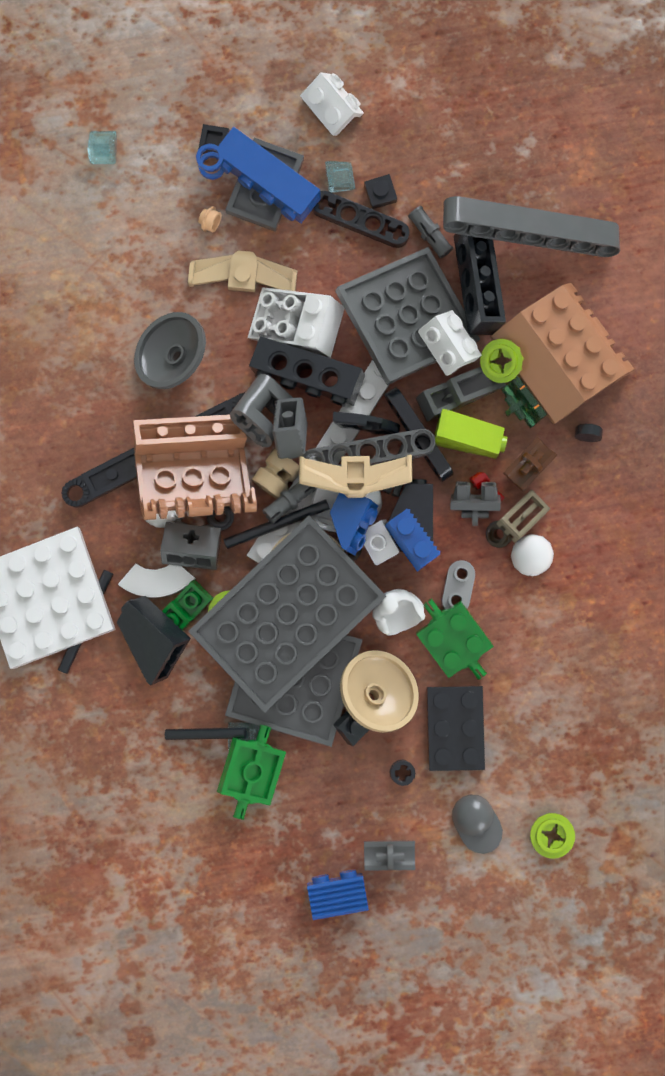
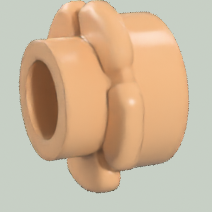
[198,206,222,233]

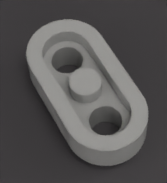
[442,560,475,610]

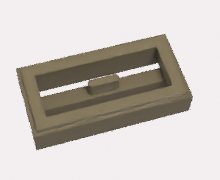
[496,489,550,543]

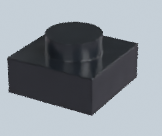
[198,124,230,154]
[364,174,397,209]
[333,711,369,747]

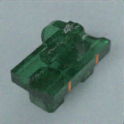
[502,376,547,429]

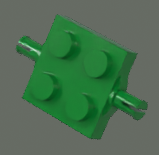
[416,598,494,680]
[217,724,286,820]

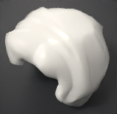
[372,589,426,636]

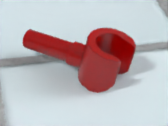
[470,472,505,501]

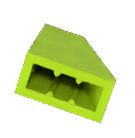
[434,409,508,459]

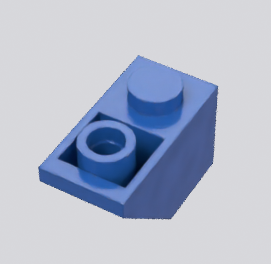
[330,493,378,556]

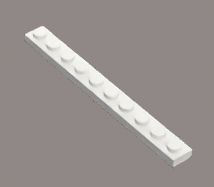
[247,360,390,563]

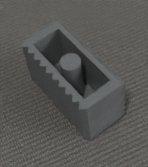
[272,397,308,459]

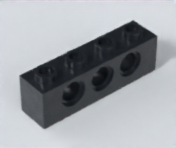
[453,234,506,335]
[249,336,365,407]

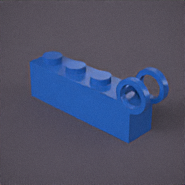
[196,127,321,224]

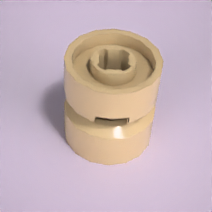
[251,449,299,499]

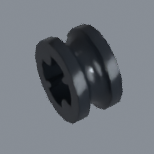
[390,760,416,786]

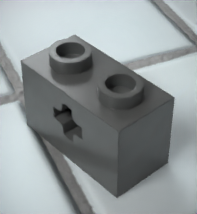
[160,521,221,570]

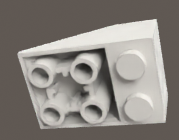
[248,287,344,358]

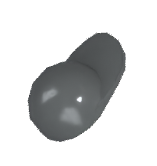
[452,794,503,854]

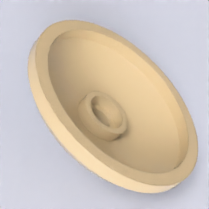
[340,650,419,733]

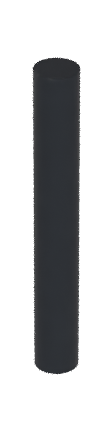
[164,727,247,740]

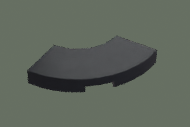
[333,412,400,435]

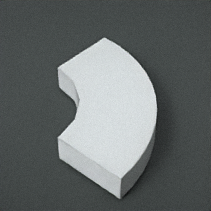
[118,564,196,598]

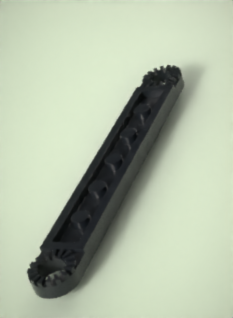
[61,392,245,508]

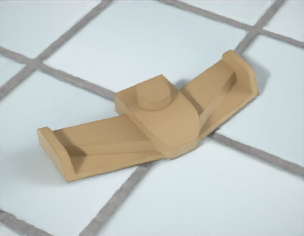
[188,251,298,292]
[299,455,412,498]

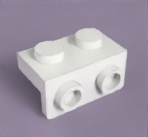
[300,72,364,136]
[418,310,482,376]

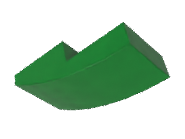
[162,579,213,631]

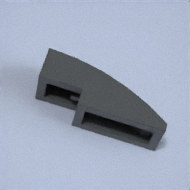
[416,361,506,422]

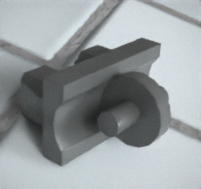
[450,481,501,526]
[364,840,415,871]

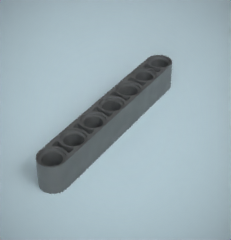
[443,196,620,257]

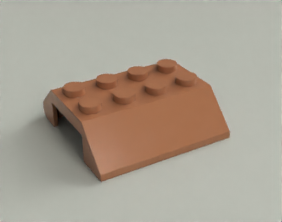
[490,283,635,425]
[133,415,257,520]

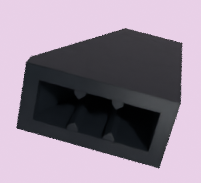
[388,479,433,552]
[117,596,191,686]

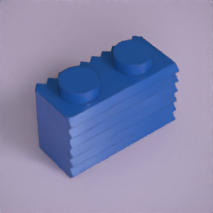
[385,509,440,572]
[307,870,369,920]

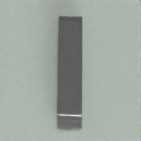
[303,429,435,466]

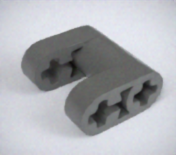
[230,374,293,447]

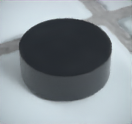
[574,424,603,442]

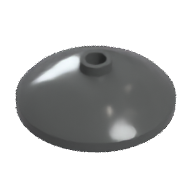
[134,312,206,389]

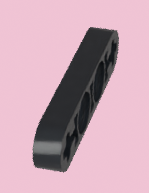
[312,191,410,248]
[384,387,454,482]

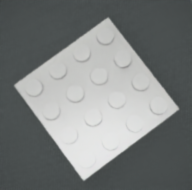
[0,527,116,669]

